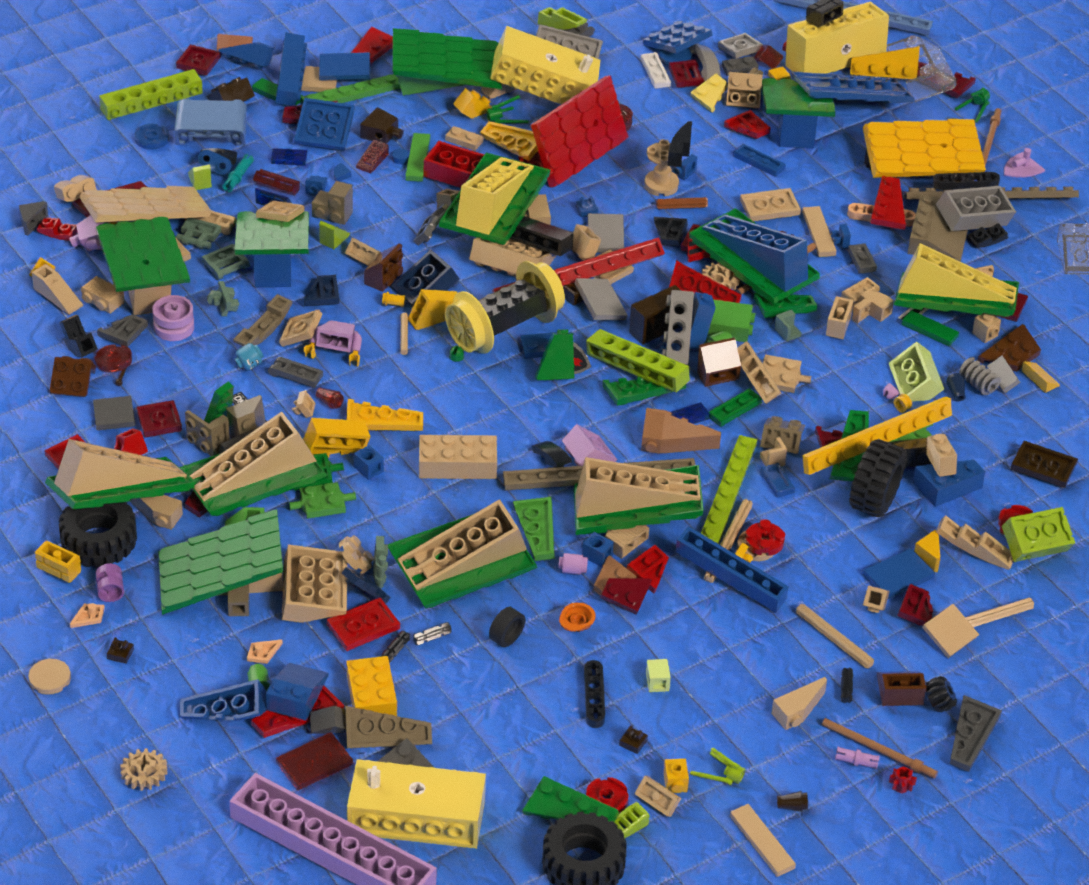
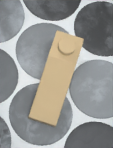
[130,495,183,530]
[771,677,827,730]

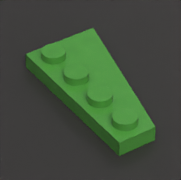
[513,497,555,561]

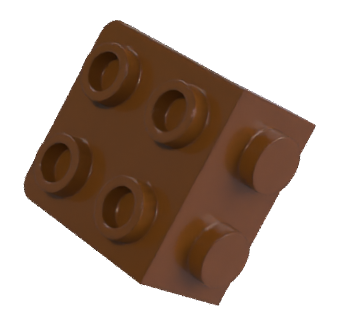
[50,356,96,397]

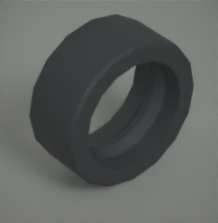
[489,606,526,648]

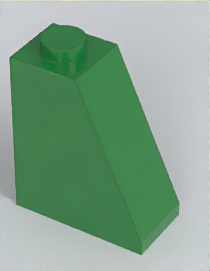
[535,329,575,380]

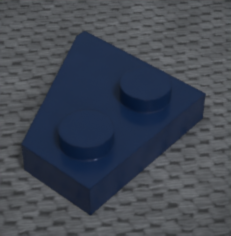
[304,275,339,306]
[341,567,391,604]

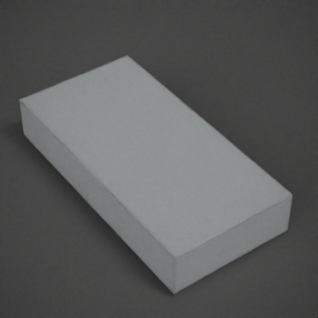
[987,356,1021,393]

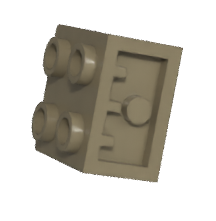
[185,410,230,456]
[760,416,805,454]

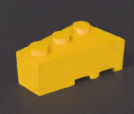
[303,418,371,458]

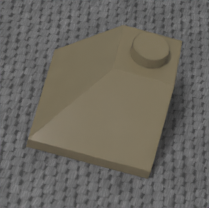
[226,395,266,439]

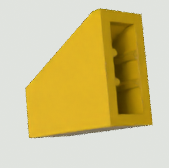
[408,289,458,330]

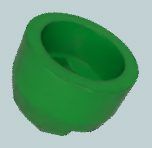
[449,345,464,362]

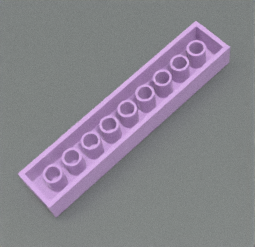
[229,773,437,885]

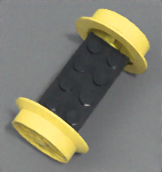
[445,261,565,354]

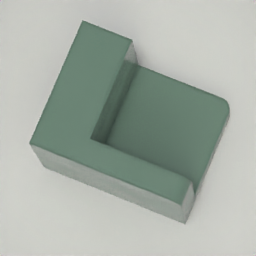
[775,310,801,342]

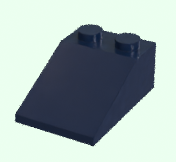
[392,249,460,306]

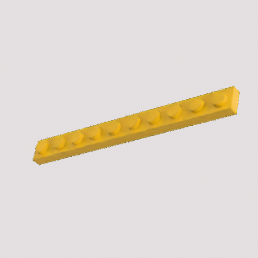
[802,396,952,475]

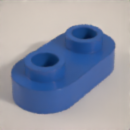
[198,150,232,175]

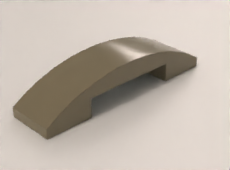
[233,294,292,346]

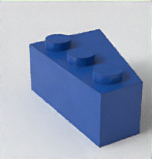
[913,460,985,507]

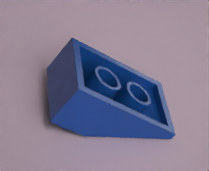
[266,663,329,720]

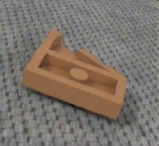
[594,556,637,596]

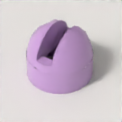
[883,383,899,399]

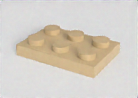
[740,188,801,221]

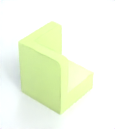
[646,659,671,692]

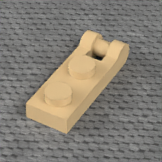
[185,210,237,235]

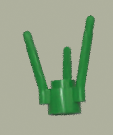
[955,87,990,123]
[486,95,529,124]

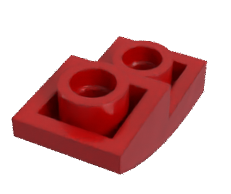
[37,217,78,241]

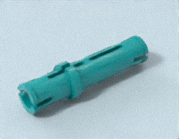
[223,154,254,192]

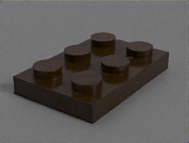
[1010,441,1078,488]

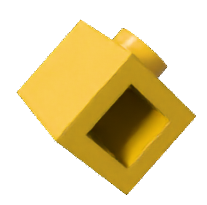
[663,759,689,793]

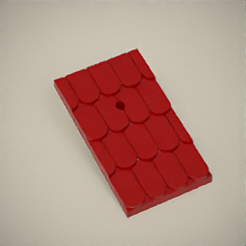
[531,75,628,187]

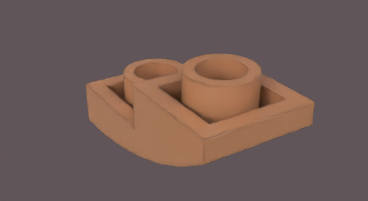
[216,34,253,51]

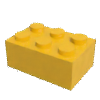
[346,656,397,716]

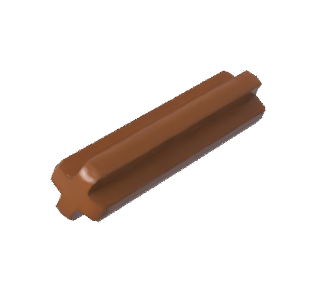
[656,197,708,209]

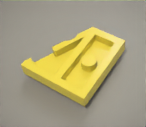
[691,74,728,113]

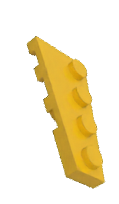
[850,46,920,80]
[480,121,538,161]
[347,399,423,431]

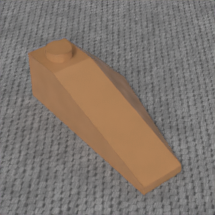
[641,408,721,454]

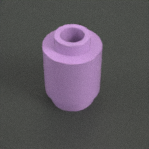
[559,553,588,575]

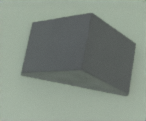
[19,201,48,236]
[310,706,346,734]

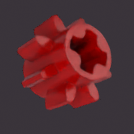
[889,766,917,793]

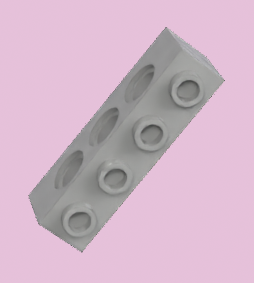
[662,290,694,365]

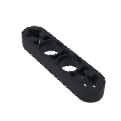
[932,172,1000,190]
[584,660,605,728]

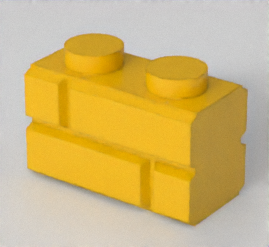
[35,541,81,583]

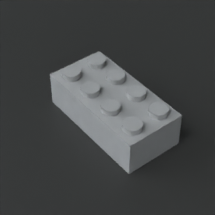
[936,186,1016,231]

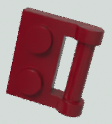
[669,60,705,88]

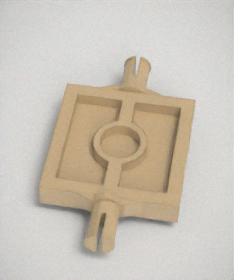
[763,354,812,393]

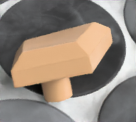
[70,603,105,628]
[247,640,283,664]

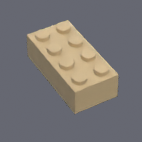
[419,435,497,479]

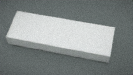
[641,52,671,89]

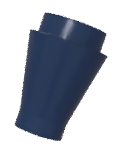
[946,373,966,402]

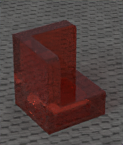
[754,45,783,69]

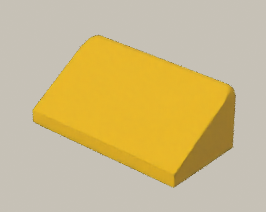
[1022,361,1060,393]

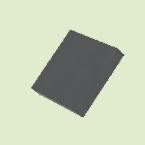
[93,396,135,430]

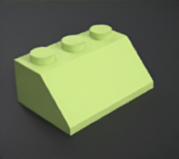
[889,342,944,402]

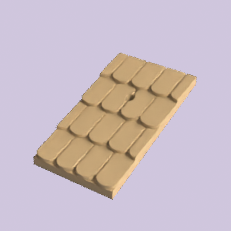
[80,186,212,222]

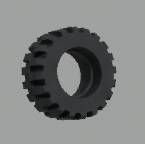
[849,439,907,517]
[59,502,137,568]
[542,812,627,885]

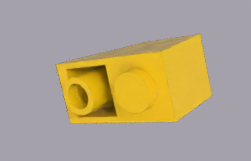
[453,88,491,119]

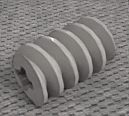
[959,357,1001,395]

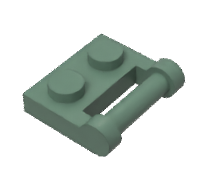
[202,244,250,280]

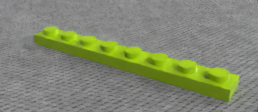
[701,435,758,544]

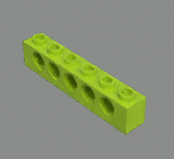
[99,69,203,120]
[586,329,690,393]

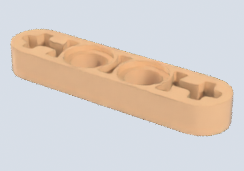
[847,203,916,227]

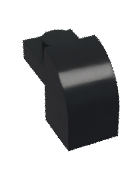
[59,315,98,357]

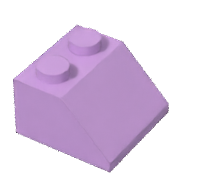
[562,424,617,466]

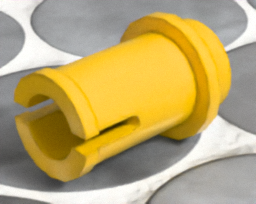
[382,292,405,307]

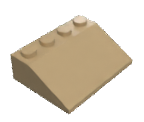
[469,237,556,276]
[282,545,347,623]

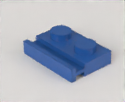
[520,332,557,359]

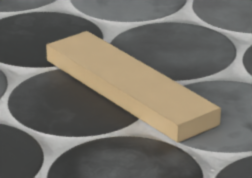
[802,206,837,257]
[730,804,796,877]

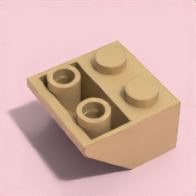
[726,72,763,108]

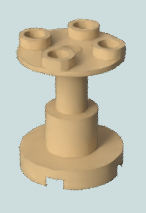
[644,139,679,196]

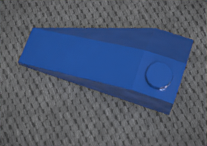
[180,679,267,721]

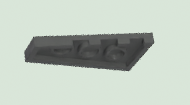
[950,695,1002,772]

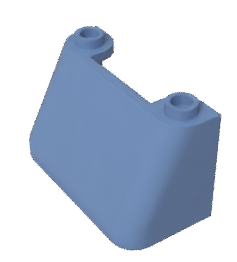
[174,99,247,146]

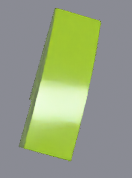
[538,7,587,30]

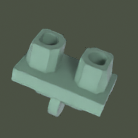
[207,281,239,316]

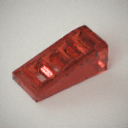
[356,140,389,173]

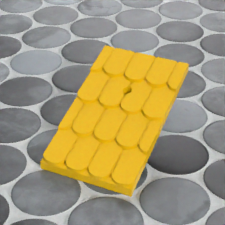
[863,119,986,178]

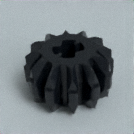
[926,676,957,712]

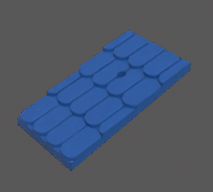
[791,71,915,103]

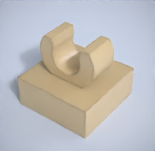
[292,390,316,418]

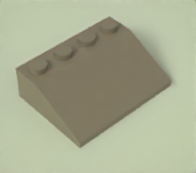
[908,194,968,262]

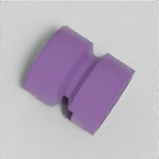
[96,563,124,602]

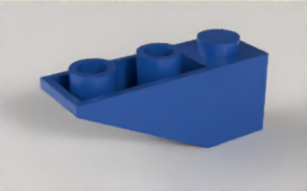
[218,42,275,69]

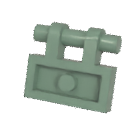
[176,218,222,249]
[373,536,388,588]

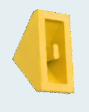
[914,530,940,572]

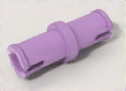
[835,747,880,769]

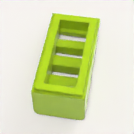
[614,802,649,839]

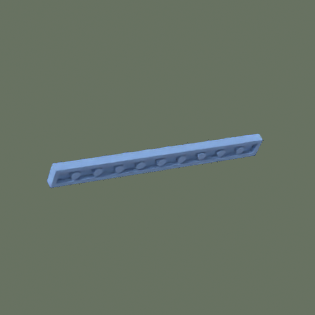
[773,0,933,35]

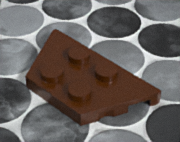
[978,324,1041,372]

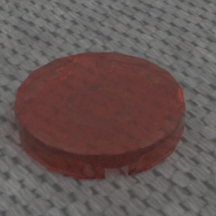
[95,344,133,372]

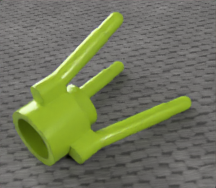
[690,748,746,785]

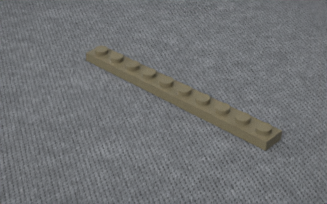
[904,186,1079,199]
[503,458,696,490]

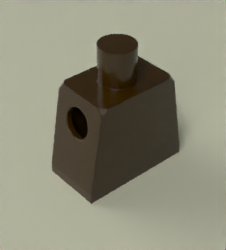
[360,107,404,144]

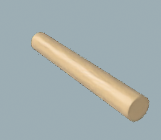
[400,313,408,355]

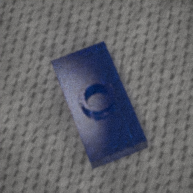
[271,148,308,166]
[671,402,710,424]

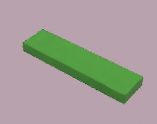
[405,133,431,182]

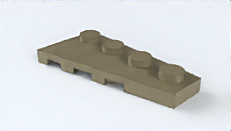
[345,706,432,749]

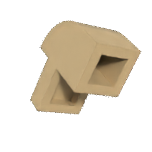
[852,291,894,323]

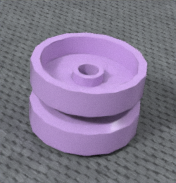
[153,295,194,341]

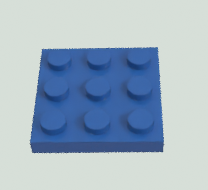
[643,21,713,54]
[294,98,355,151]

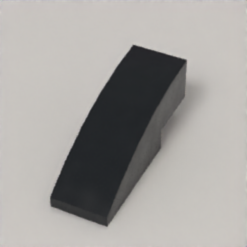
[667,121,692,167]

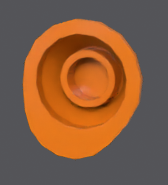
[559,602,596,633]

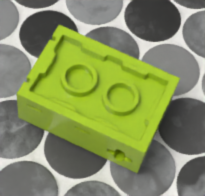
[1002,507,1075,562]

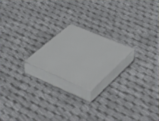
[718,33,763,59]

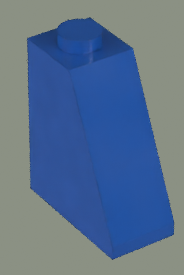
[678,292,716,351]

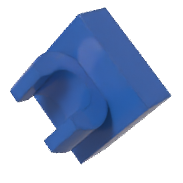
[576,195,598,218]
[831,224,851,249]

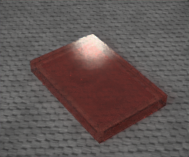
[276,732,353,791]

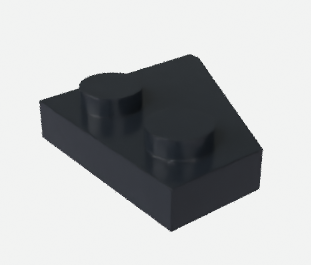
[654,217,688,246]

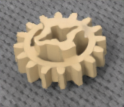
[702,262,740,290]
[120,748,168,791]

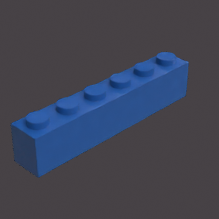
[275,32,307,106]
[676,526,789,613]

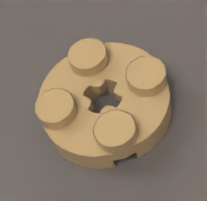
[339,535,374,574]

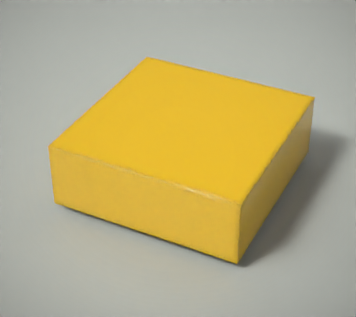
[768,66,791,80]

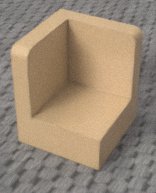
[760,437,787,466]

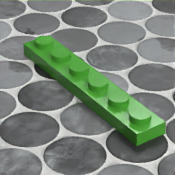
[301,74,401,104]

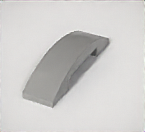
[689,43,721,81]

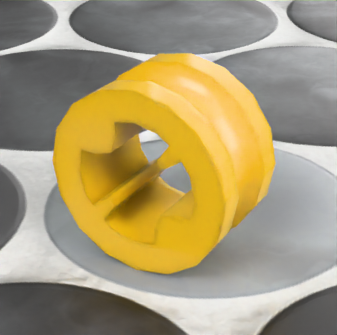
[893,394,912,413]

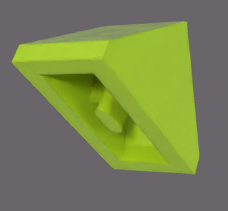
[188,165,212,190]
[319,221,350,249]

